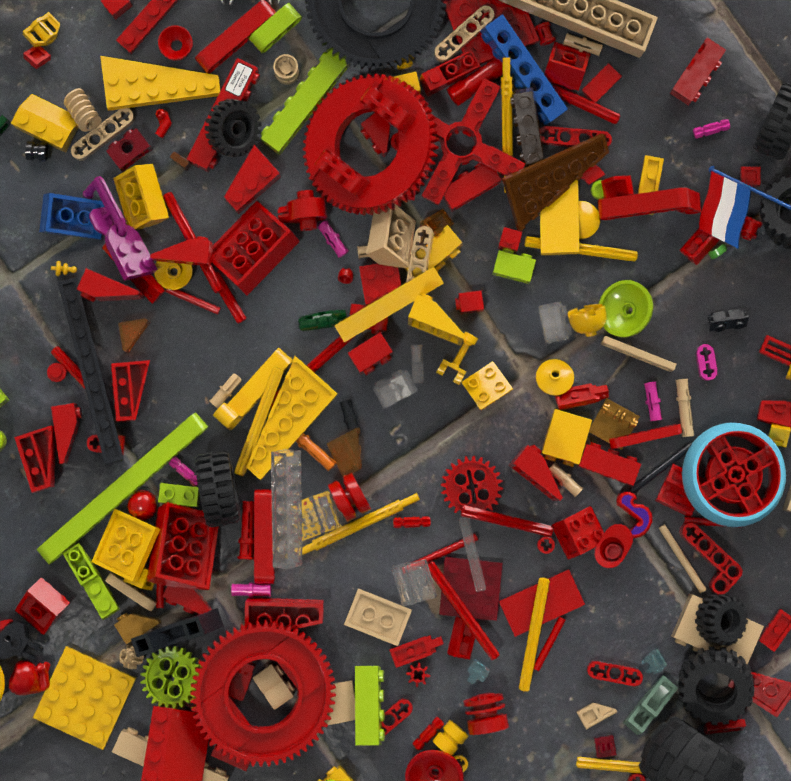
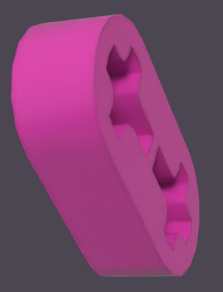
[696,344,717,381]

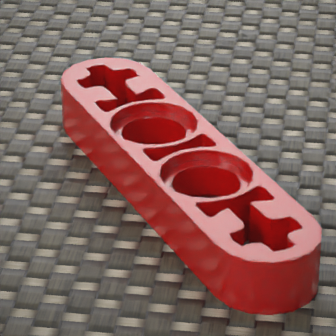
[540,126,612,147]
[609,424,682,449]

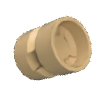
[273,54,299,85]

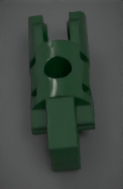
[298,310,347,331]

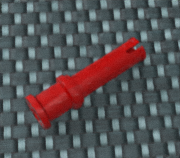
[237,501,254,560]

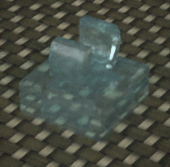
[641,648,667,674]
[467,658,490,684]

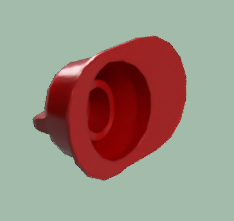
[595,524,633,568]

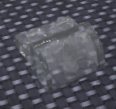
[391,559,437,606]

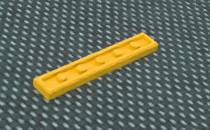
[335,266,444,342]

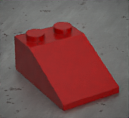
[77,268,144,302]

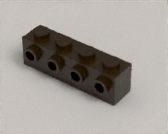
[510,87,545,168]

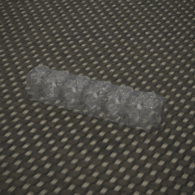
[271,449,302,569]

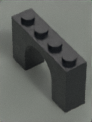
[131,608,224,657]

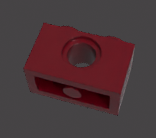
[106,128,153,172]

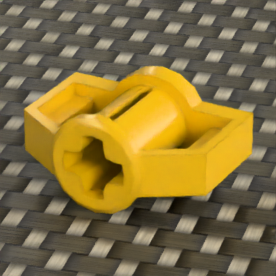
[23,12,60,47]

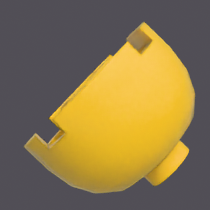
[567,304,607,337]

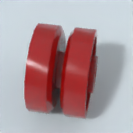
[328,472,371,522]

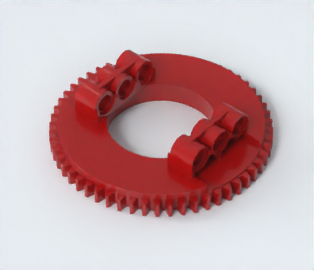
[303,74,439,216]
[190,620,336,767]

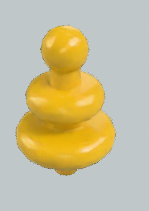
[51,261,77,277]

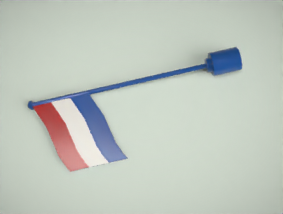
[699,166,791,249]

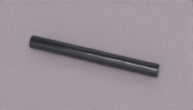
[629,442,691,494]

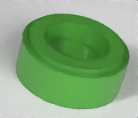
[708,243,728,259]

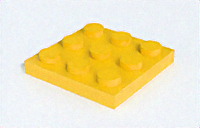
[91,509,160,583]

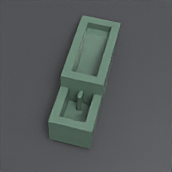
[623,675,678,735]

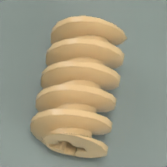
[64,88,102,132]

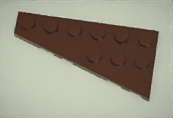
[502,134,609,232]

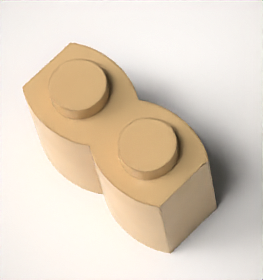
[253,663,295,710]

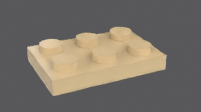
[344,588,412,646]

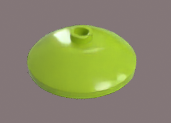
[599,280,653,337]

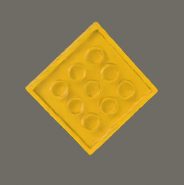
[33,646,137,750]

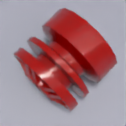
[463,693,509,735]

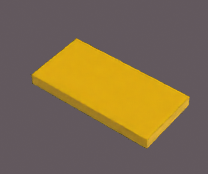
[540,180,580,255]

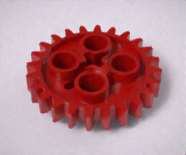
[441,456,503,517]

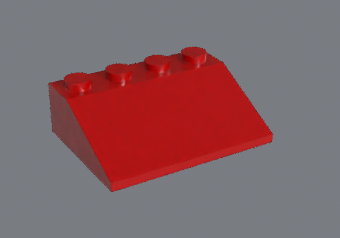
[211,201,300,296]
[508,445,563,501]
[147,502,219,590]
[141,706,209,781]

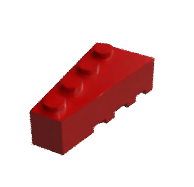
[244,598,324,629]

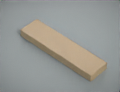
[600,336,677,372]

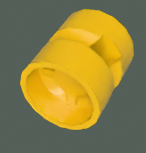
[432,720,469,756]

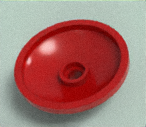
[405,750,464,781]

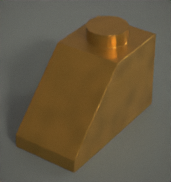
[114,612,162,644]

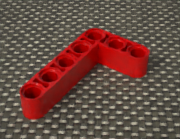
[598,188,701,220]

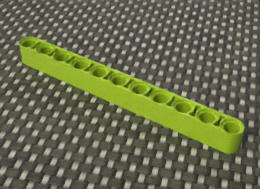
[37,412,208,565]

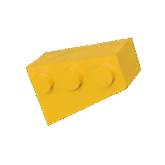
[404,225,462,277]

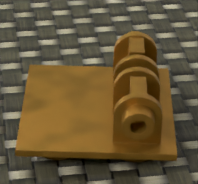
[589,398,640,450]

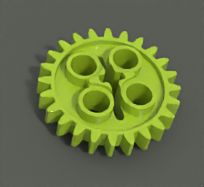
[140,646,201,709]

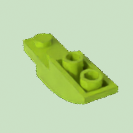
[62,543,120,620]

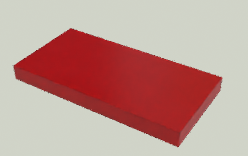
[499,569,585,637]

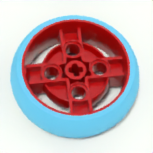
[682,423,786,527]

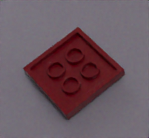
[439,557,502,621]

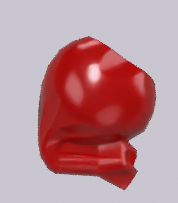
[8,660,51,696]

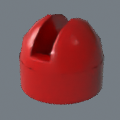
[338,267,353,284]

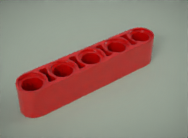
[195,0,276,74]
[254,489,275,584]

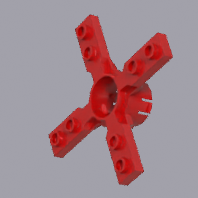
[422,78,525,206]

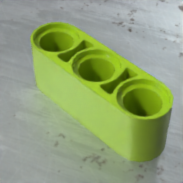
[249,3,302,53]

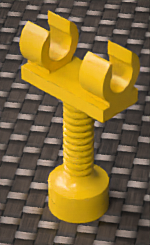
[436,332,478,385]

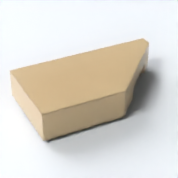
[577,703,617,730]

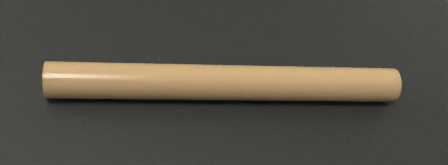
[659,524,707,593]

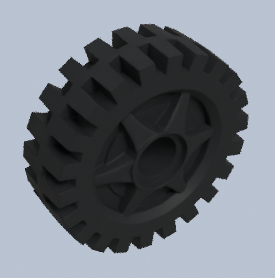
[205,99,262,157]

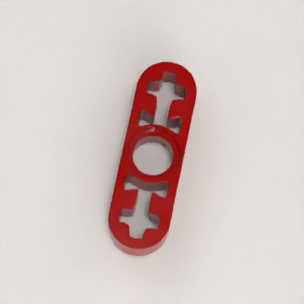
[587,661,643,686]
[381,698,413,735]

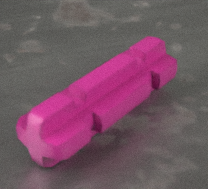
[693,119,730,139]
[169,457,198,487]

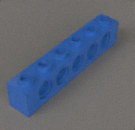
[480,14,568,125]

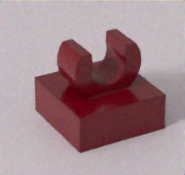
[593,735,617,758]

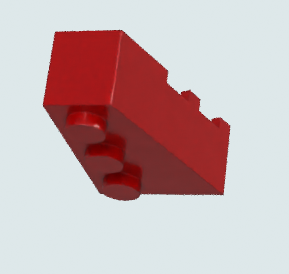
[670,37,726,106]
[224,145,281,215]
[111,360,150,423]
[14,425,55,493]

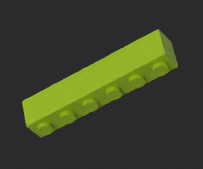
[261,50,349,155]

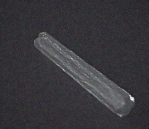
[459,517,486,592]

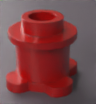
[740,216,763,241]

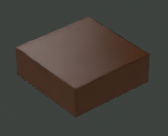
[170,152,191,171]

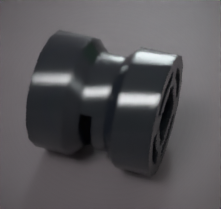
[25,141,48,162]

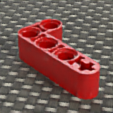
[679,523,743,594]

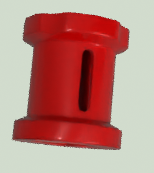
[535,22,556,46]

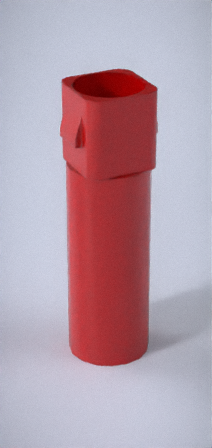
[446,58,503,106]

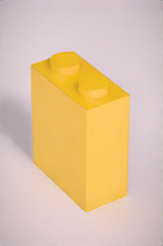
[541,409,592,467]

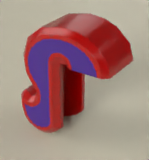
[616,492,652,538]

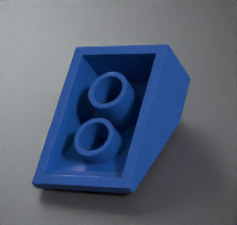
[39,193,105,239]

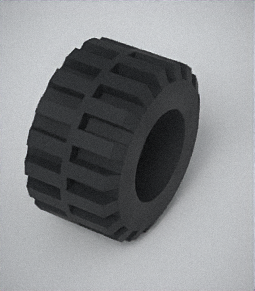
[695,594,748,646]

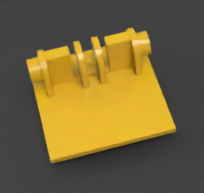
[461,361,513,410]

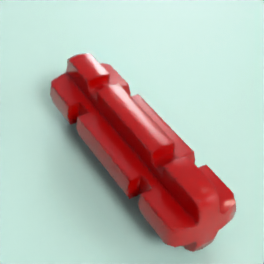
[393,516,431,528]
[413,717,444,751]

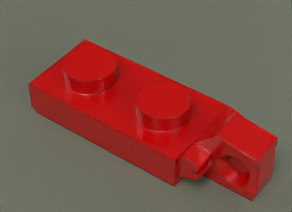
[555,383,609,410]
[389,635,444,668]

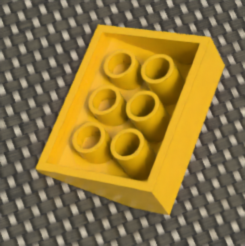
[408,294,465,346]

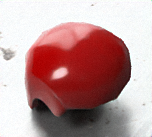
[128,489,157,521]

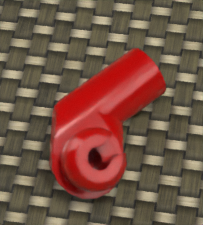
[155,109,171,139]

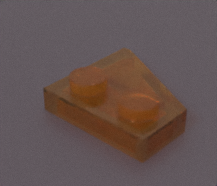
[326,427,362,477]

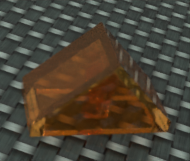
[419,209,454,237]
[118,318,151,353]

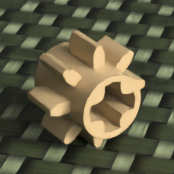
[119,645,144,669]

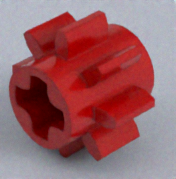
[406,662,430,687]

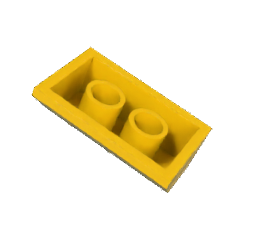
[11,94,78,153]
[113,164,169,230]

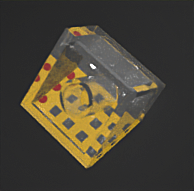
[288,491,341,541]

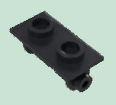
[707,308,749,332]

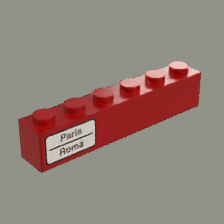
[186,58,260,173]

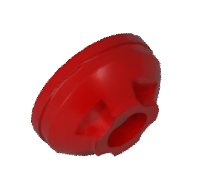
[158,25,193,60]

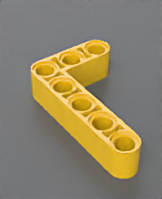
[213,348,293,430]

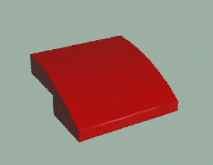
[655,464,706,517]

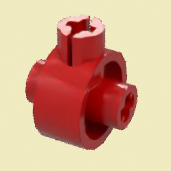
[277,190,327,231]

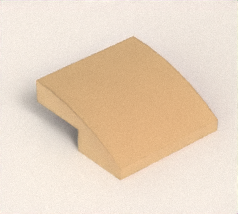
[325,680,355,725]

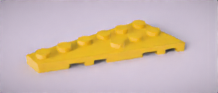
[100,56,220,111]
[246,356,338,480]

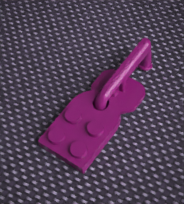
[82,176,158,281]

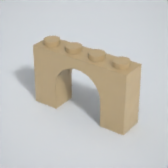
[671,594,764,664]

